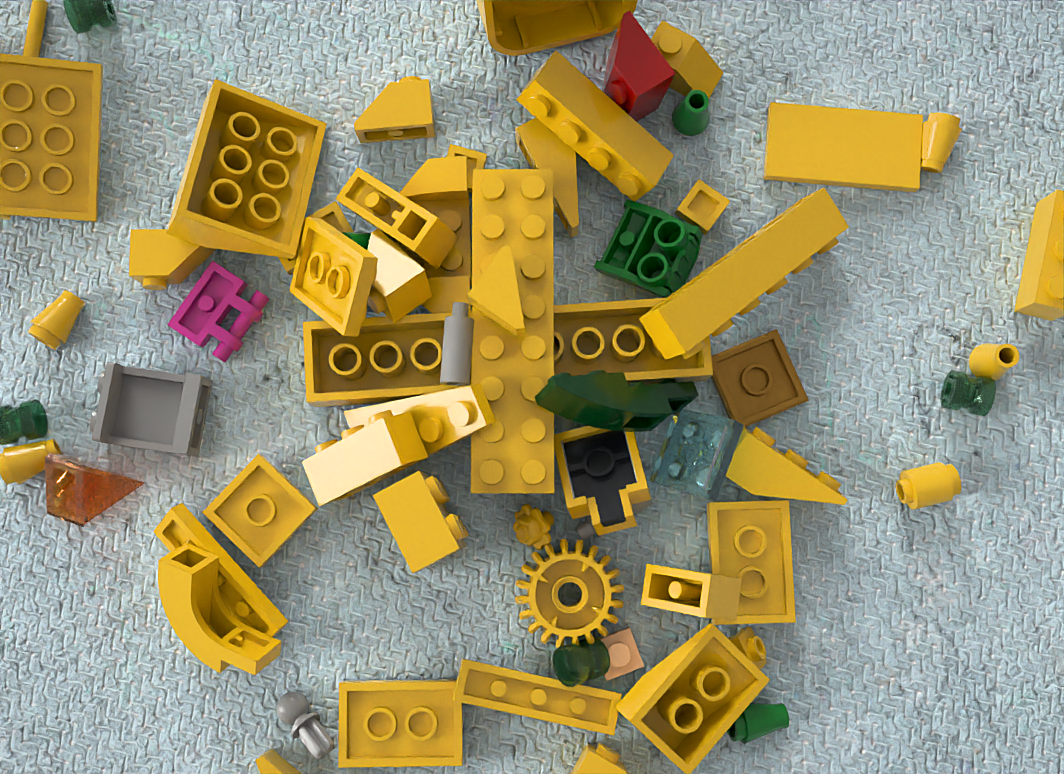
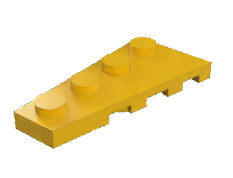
[343,384,496,481]

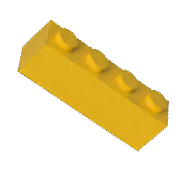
[516,50,674,202]

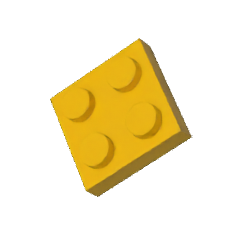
[202,454,319,568]

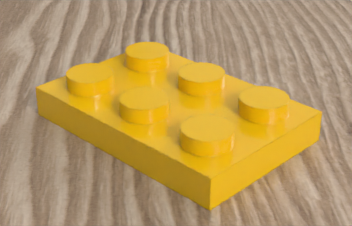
[289,217,378,337]
[706,500,796,625]
[338,679,463,768]

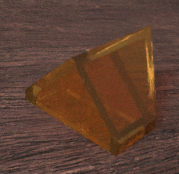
[45,453,144,527]

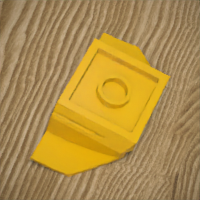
[393,156,472,313]

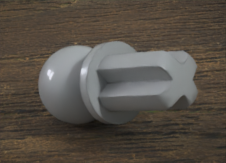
[276,691,334,760]

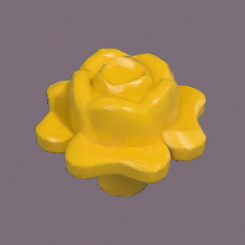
[513,503,554,551]

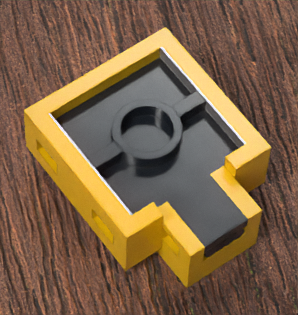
[554,426,651,536]

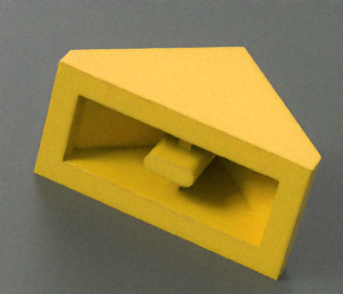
[467,245,525,337]

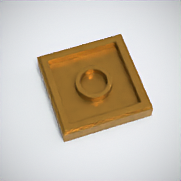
[711,329,809,431]

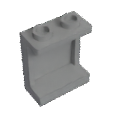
[90,362,213,457]

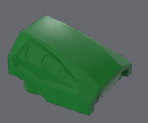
[594,199,702,298]

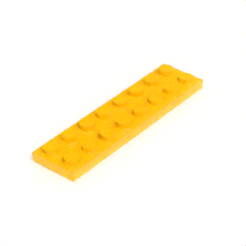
[471,169,554,494]

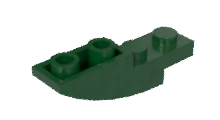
[535,370,699,432]

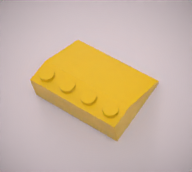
[166,79,327,259]

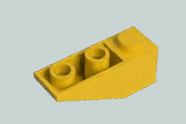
[715,425,848,505]

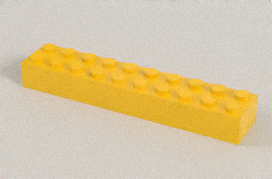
[303,298,713,407]

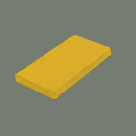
[763,102,923,192]

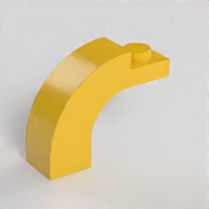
[158,543,282,675]

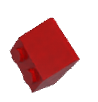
[602,11,676,122]

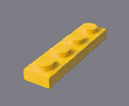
[153,503,289,638]
[452,658,622,735]

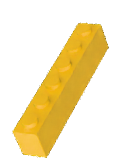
[639,187,849,360]

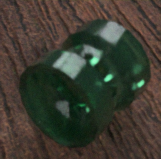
[63,0,117,34]
[940,370,996,417]
[0,399,48,445]
[553,636,610,687]

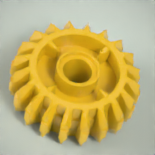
[515,539,624,650]

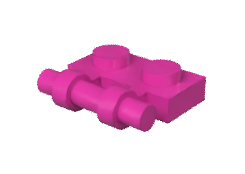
[167,260,270,363]

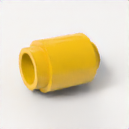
[895,462,962,510]

